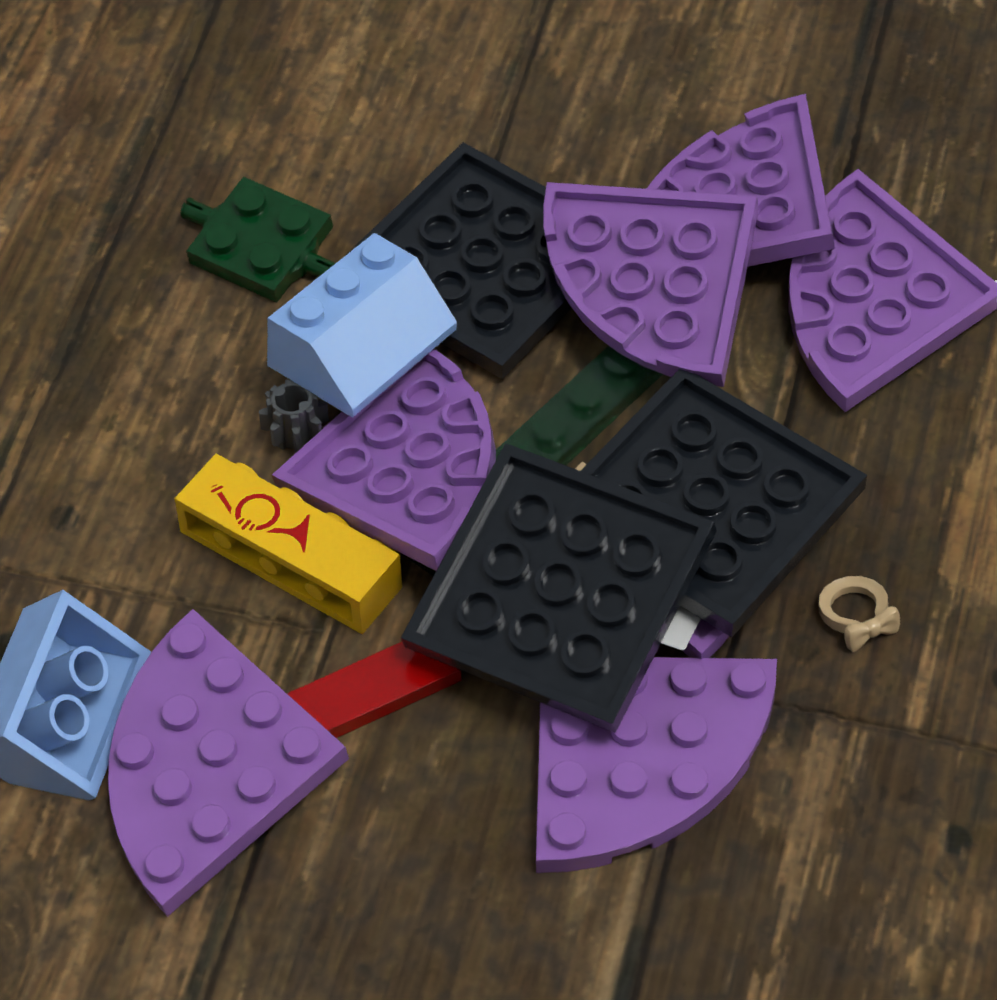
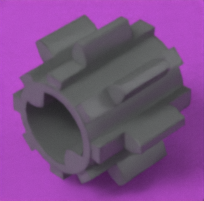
[259,379,329,452]

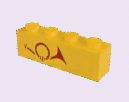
[174,453,402,635]

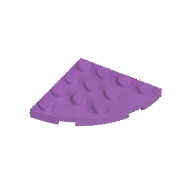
[647,94,835,267]
[788,169,997,412]
[543,182,759,387]
[272,349,496,571]
[108,609,349,917]
[536,657,777,873]

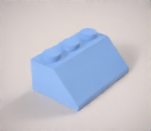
[267,233,457,418]
[0,590,151,801]

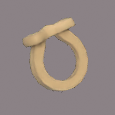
[819,576,900,652]

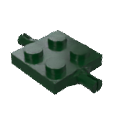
[180,176,337,303]

